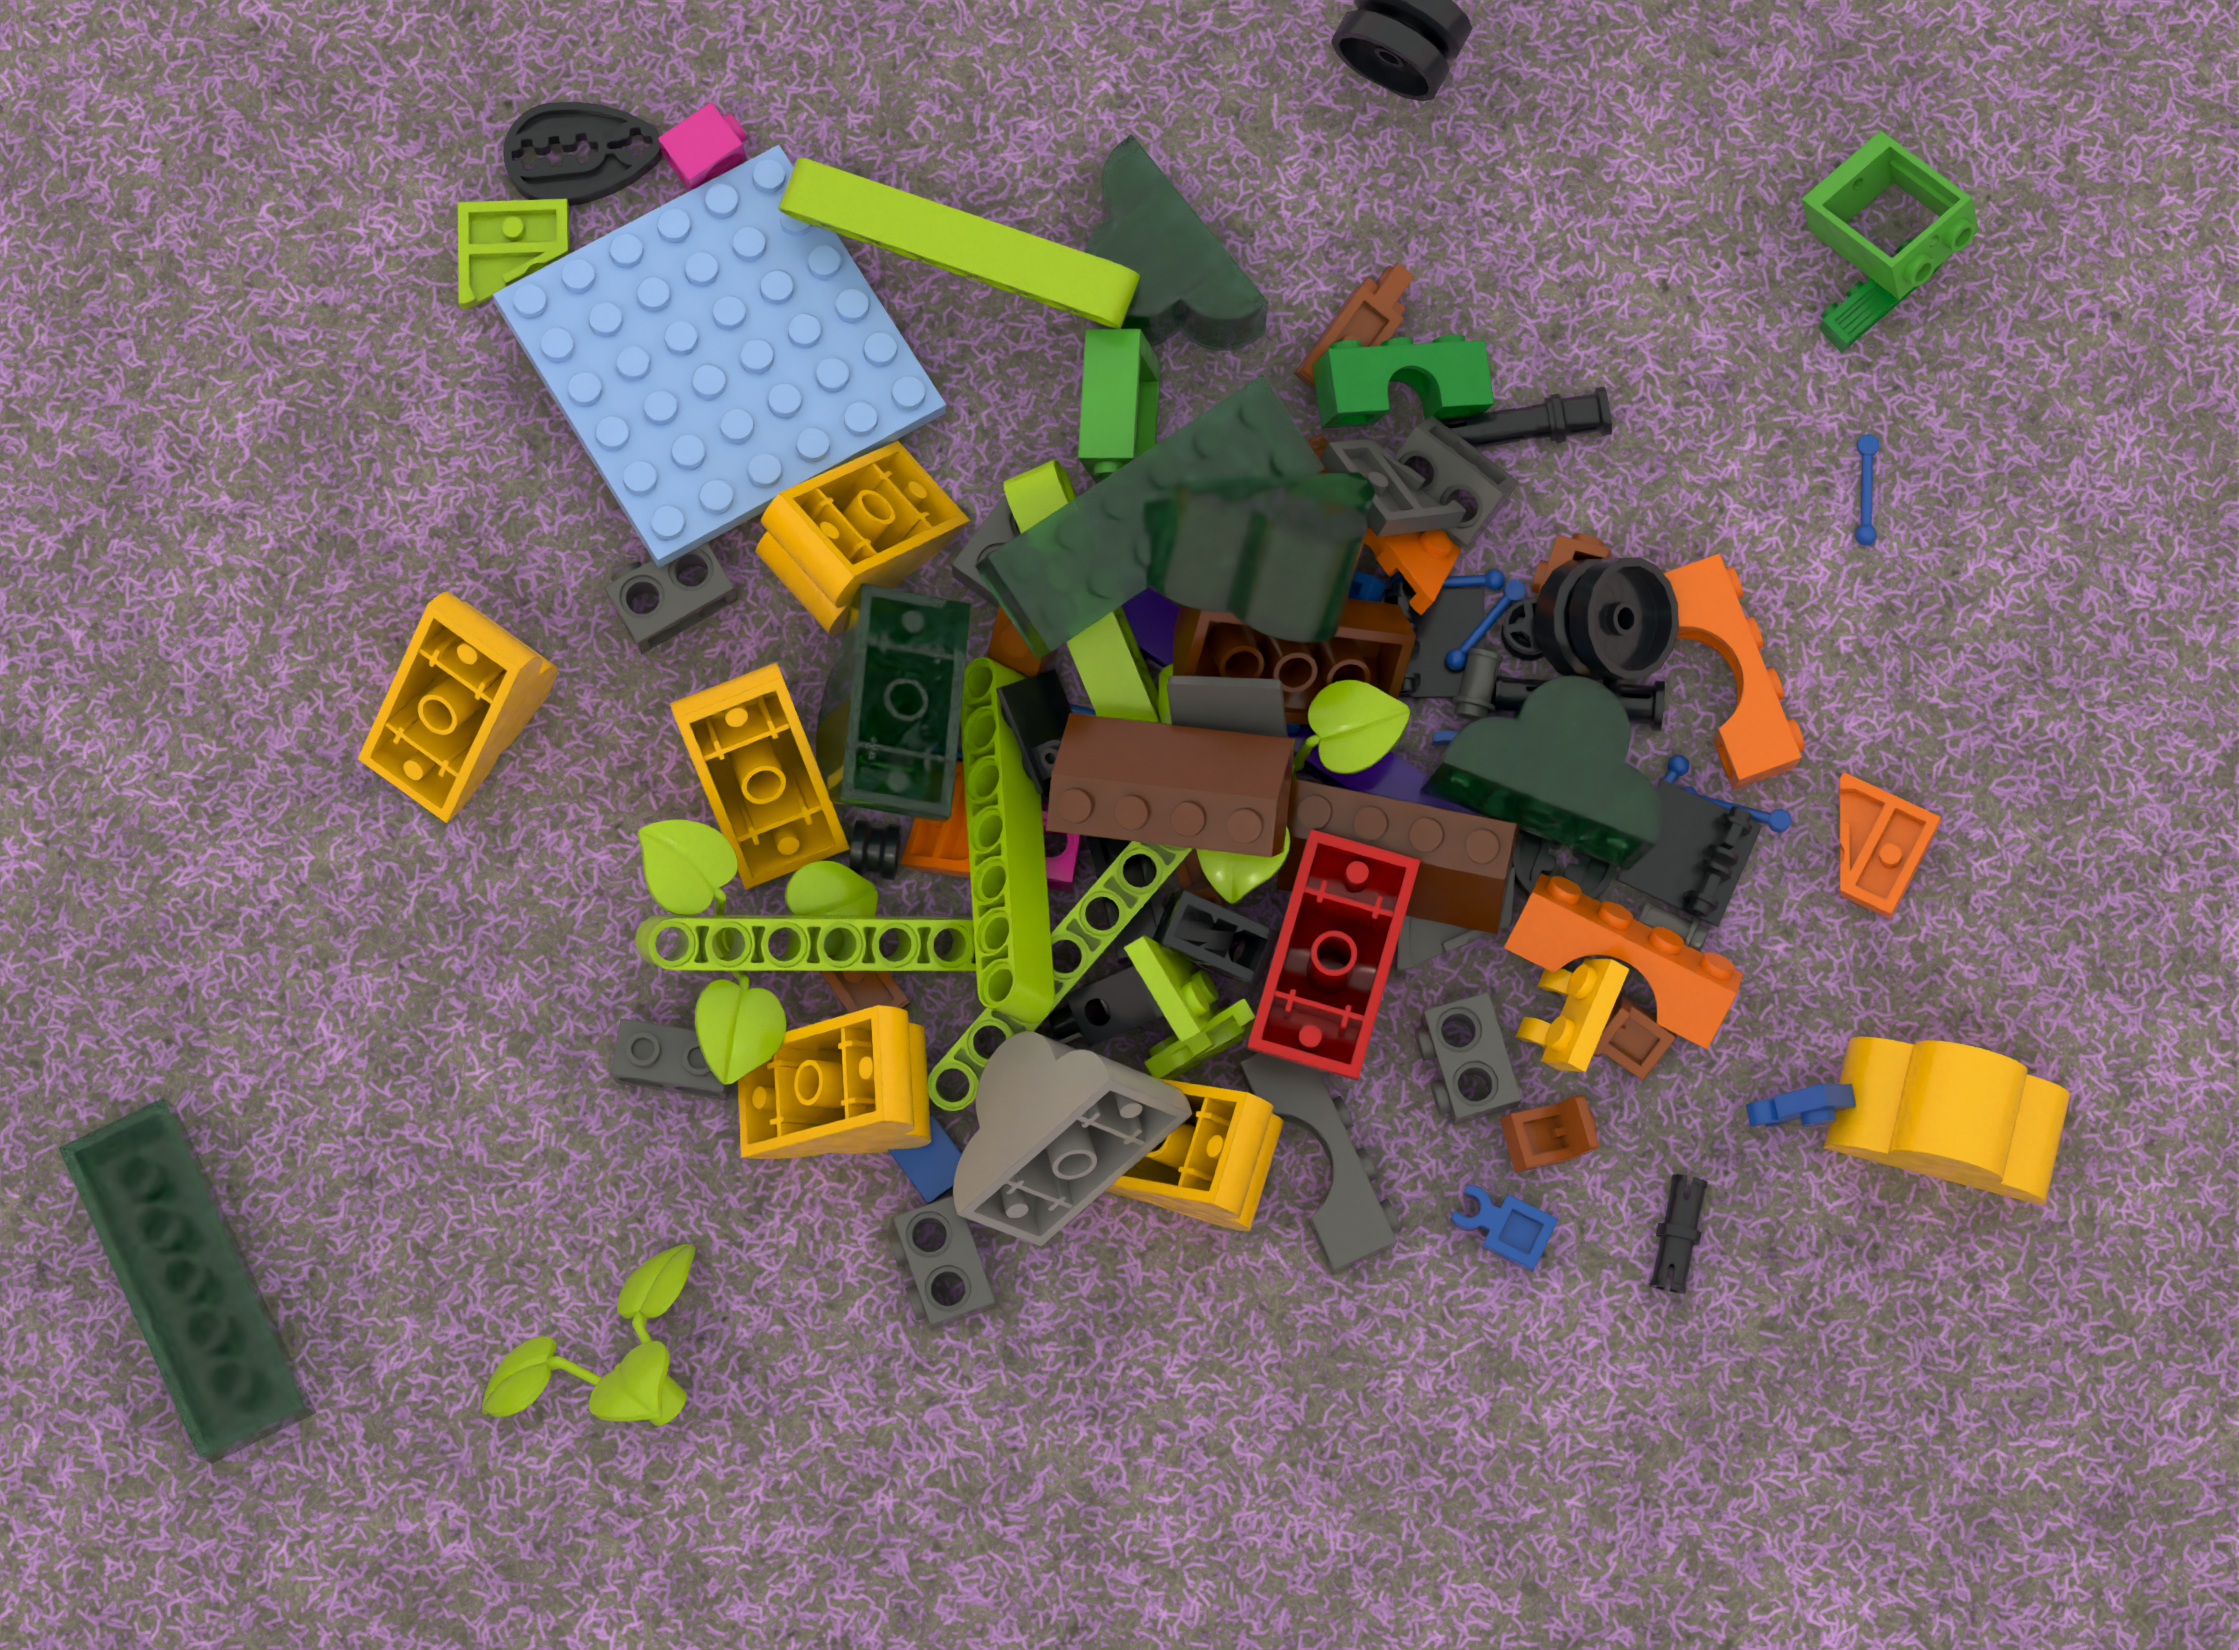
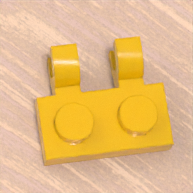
[1515,958,1629,1072]

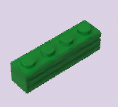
[1819,238,1944,353]

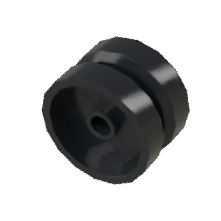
[1331,0,1473,101]
[1535,557,1679,680]

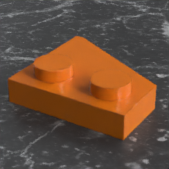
[1348,508,1461,615]
[899,760,970,878]
[1840,772,1941,920]

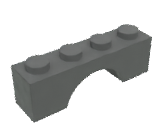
[1239,1053,1401,1275]

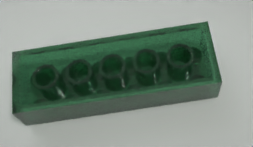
[974,374,1325,660]
[59,1098,316,1464]

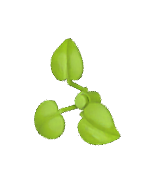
[1158,664,1411,905]
[637,819,878,1085]
[481,1243,696,1426]

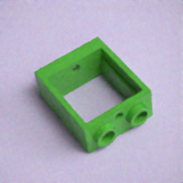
[1801,130,1979,300]
[1078,329,1161,497]

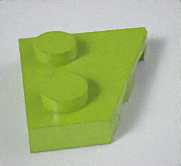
[458,199,570,310]
[1124,935,1219,1043]
[1144,998,1256,1080]

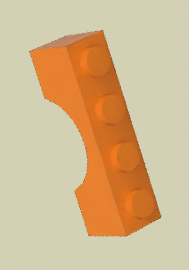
[1663,553,1805,790]
[1504,873,1743,1049]

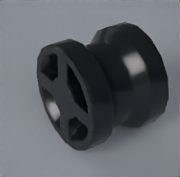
[1501,599,1544,661]
[849,820,902,881]

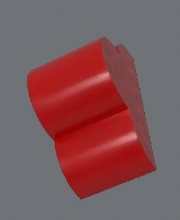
[1247,829,1421,1081]

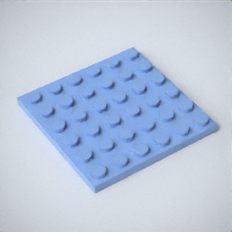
[493,145,946,569]

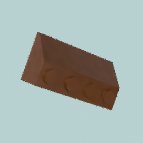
[1173,578,1416,725]
[1046,713,1295,858]
[1277,779,1520,934]

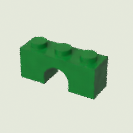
[1312,334,1494,429]

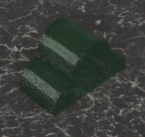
[1084,134,1268,351]
[1148,472,1375,642]
[816,583,971,822]
[1420,676,1663,871]

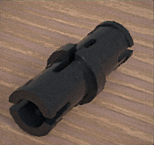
[1649,1174,1708,1294]

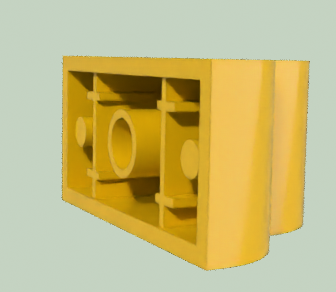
[755,440,971,636]
[358,591,558,823]
[670,662,850,890]
[738,1005,931,1159]
[1823,1037,2070,1206]
[1105,1078,1284,1231]

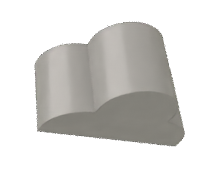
[953,1031,1193,1246]

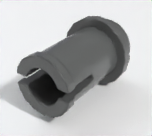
[1451,648,1503,721]
[1638,902,1710,952]

